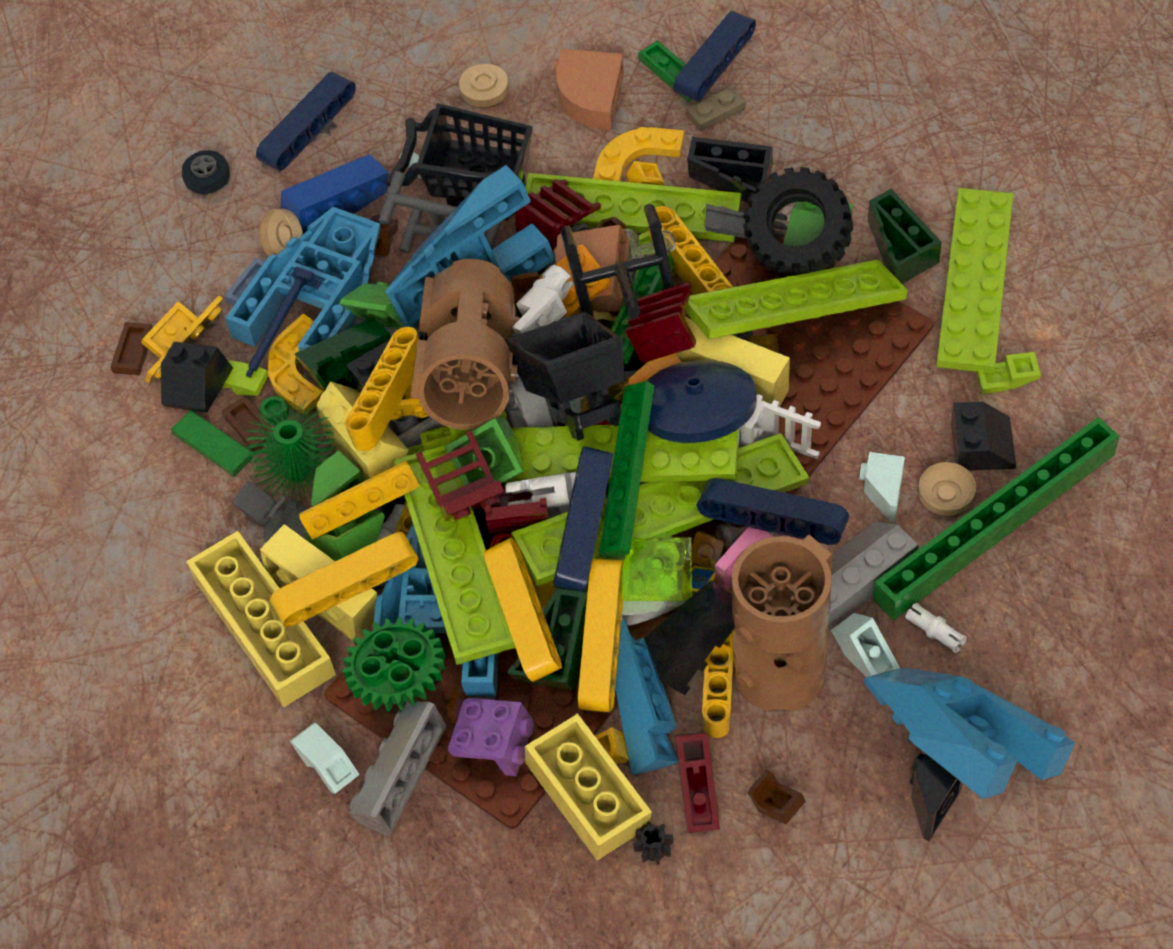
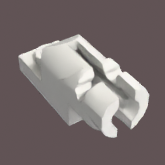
[512,265,573,335]
[506,472,606,508]

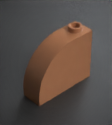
[553,49,624,130]
[554,225,630,312]

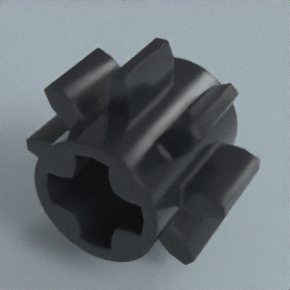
[633,822,674,865]

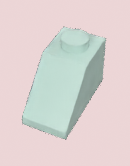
[859,452,905,522]
[831,613,900,677]

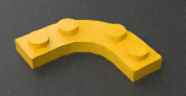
[593,127,685,181]
[268,313,323,416]

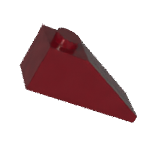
[674,731,720,833]

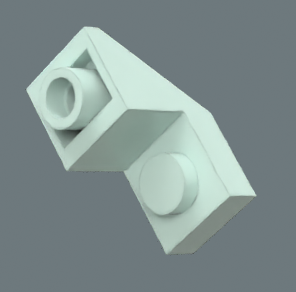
[289,723,360,794]

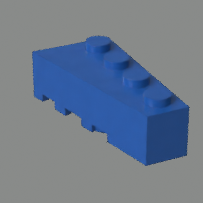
[280,154,389,235]

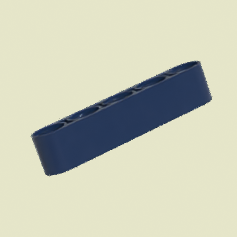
[673,11,756,101]
[256,72,356,171]
[553,446,613,592]
[696,478,849,545]

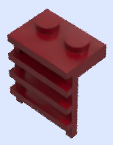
[515,179,601,253]
[625,282,696,363]
[416,430,504,522]
[484,488,548,534]

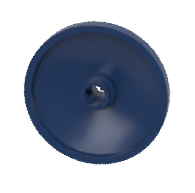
[647,360,757,443]

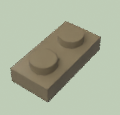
[686,86,745,132]

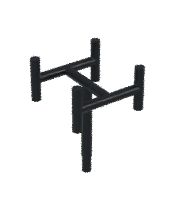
[560,204,675,319]

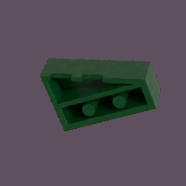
[868,188,942,284]
[295,318,392,392]
[507,588,587,691]

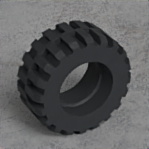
[743,167,853,278]

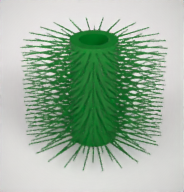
[245,398,336,504]

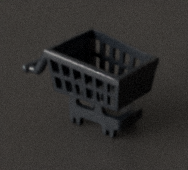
[385,103,533,221]
[504,311,625,441]

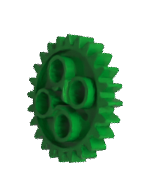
[342,617,446,712]

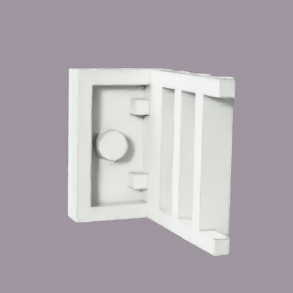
[739,394,821,459]

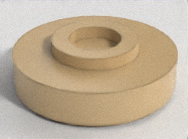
[459,64,509,108]
[259,208,302,256]
[918,462,976,516]

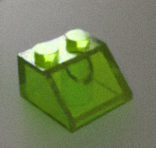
[622,537,692,601]

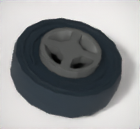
[182,150,230,194]

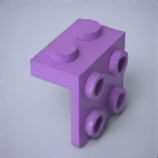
[448,698,534,776]

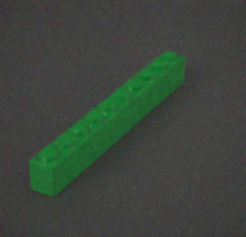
[873,417,1119,621]

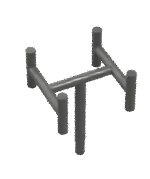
[379,171,501,253]

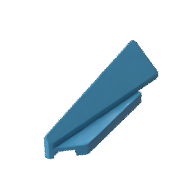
[616,619,678,775]

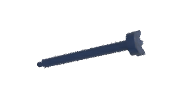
[246,267,322,378]

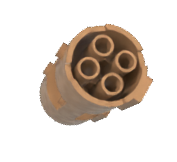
[410,259,520,430]
[732,535,833,712]

